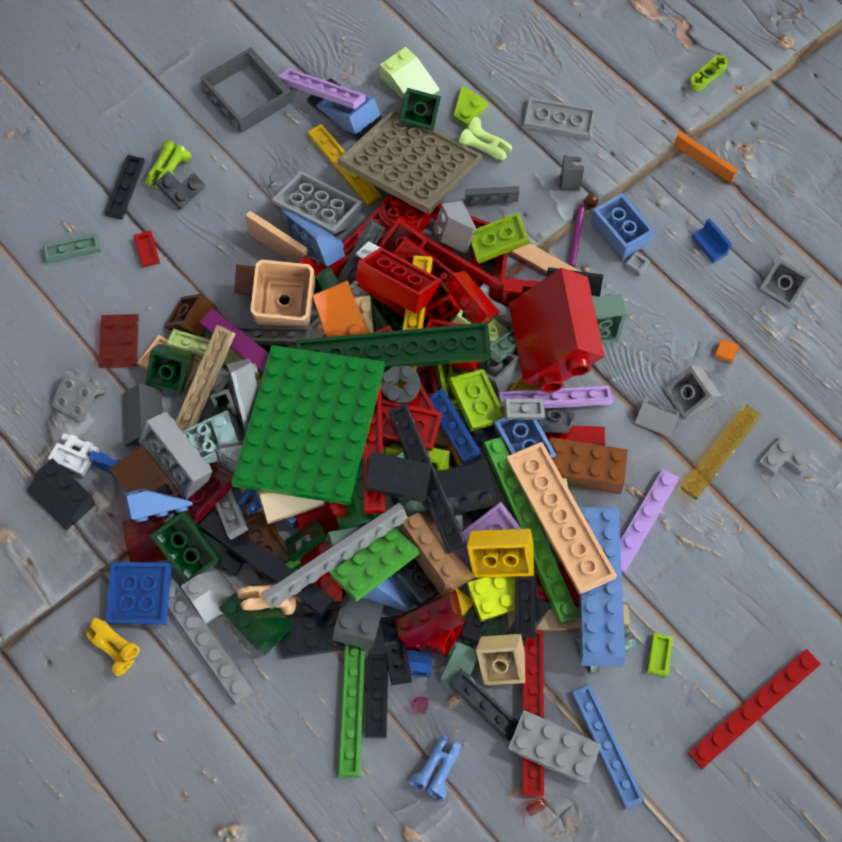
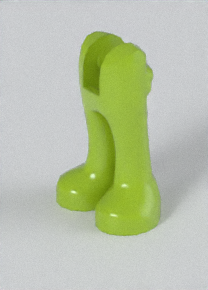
[145,140,192,190]

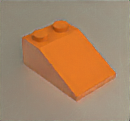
[313,280,370,337]

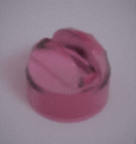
[412,696,429,714]

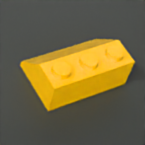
[467,529,534,578]

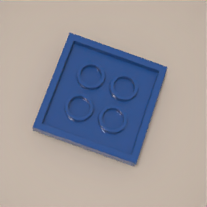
[105,562,172,625]

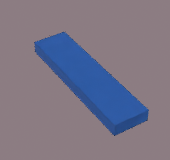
[429,388,481,464]

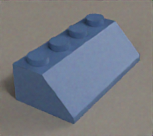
[280,208,345,267]

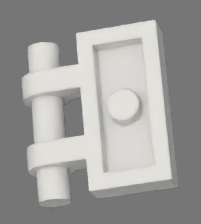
[48,433,99,476]

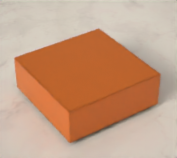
[715,339,739,363]

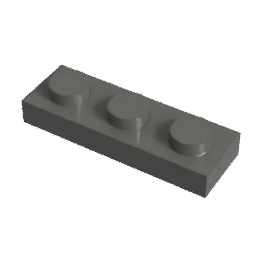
[465,186,520,205]

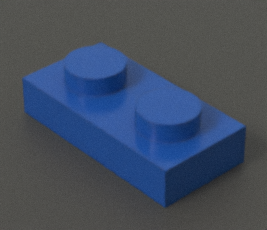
[88,450,120,475]

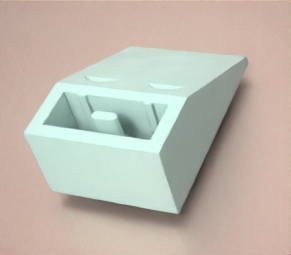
[182,410,244,464]

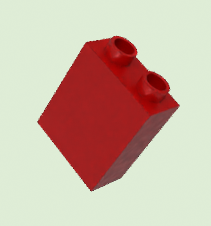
[509,267,605,393]

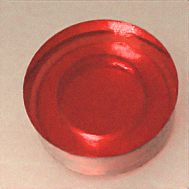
[526,797,548,816]

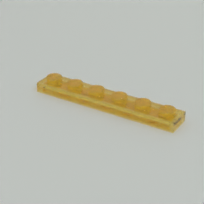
[680,404,762,500]

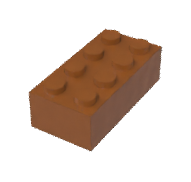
[550,438,628,494]

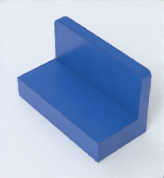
[691,218,732,263]
[407,649,433,678]

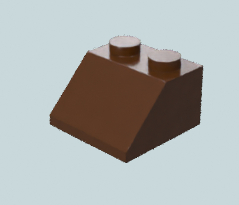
[164,293,217,336]

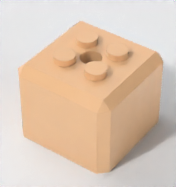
[251,260,315,326]

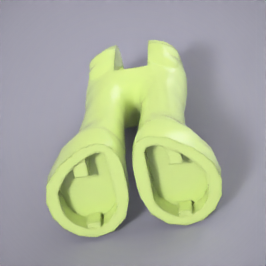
[459,116,512,161]

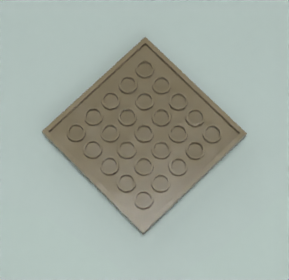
[337,108,483,215]

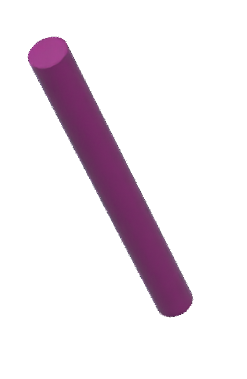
[568,204,585,268]

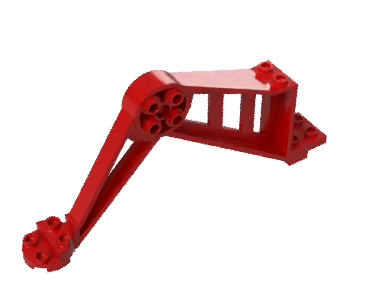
[290,194,539,307]

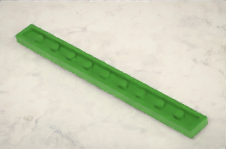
[483,437,579,625]

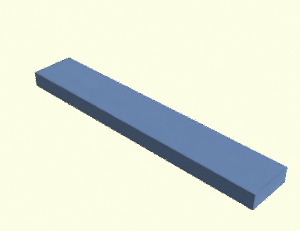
[571,684,644,810]

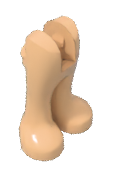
[237,584,296,615]

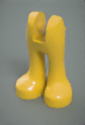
[85,618,140,676]

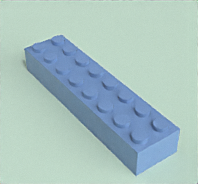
[579,507,625,667]

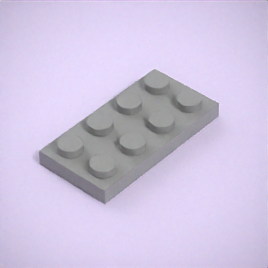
[507,710,601,785]

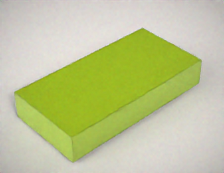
[647,632,673,677]

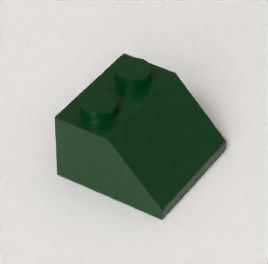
[399,87,441,131]
[145,344,194,395]

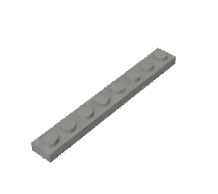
[262,503,408,609]
[168,576,253,704]

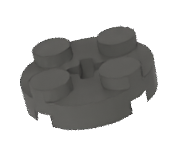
[381,365,421,404]
[537,407,574,434]

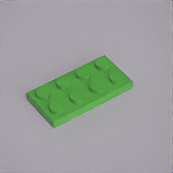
[330,527,419,602]

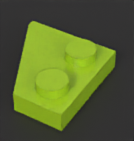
[454,85,489,128]

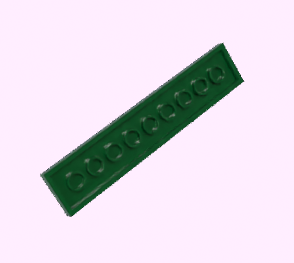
[296,322,491,370]

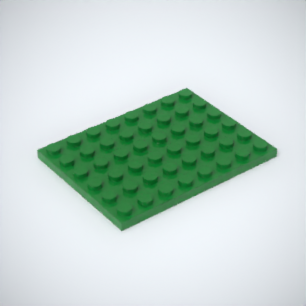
[232,345,385,506]

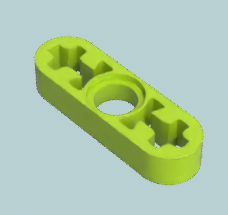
[689,55,728,92]

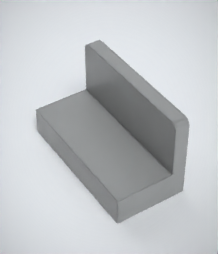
[635,398,681,437]
[500,399,545,420]

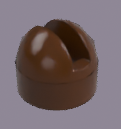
[583,192,599,208]

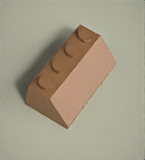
[398,513,475,596]

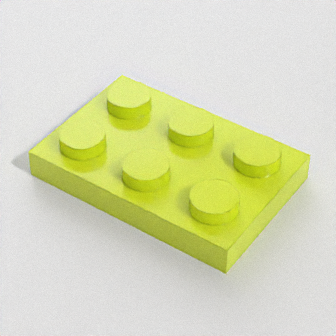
[467,576,527,622]

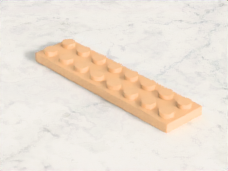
[506,442,617,595]

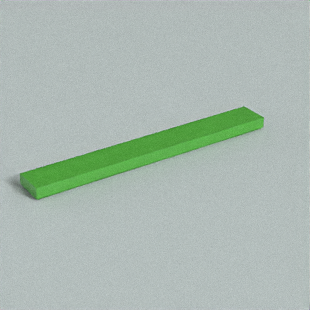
[338,644,365,778]

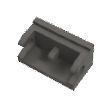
[560,155,584,190]

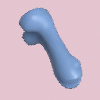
[408,735,461,801]

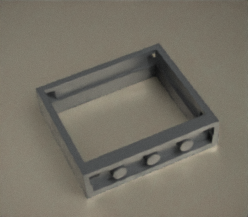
[200,47,292,133]

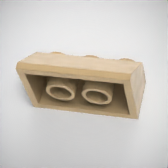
[255,490,325,524]

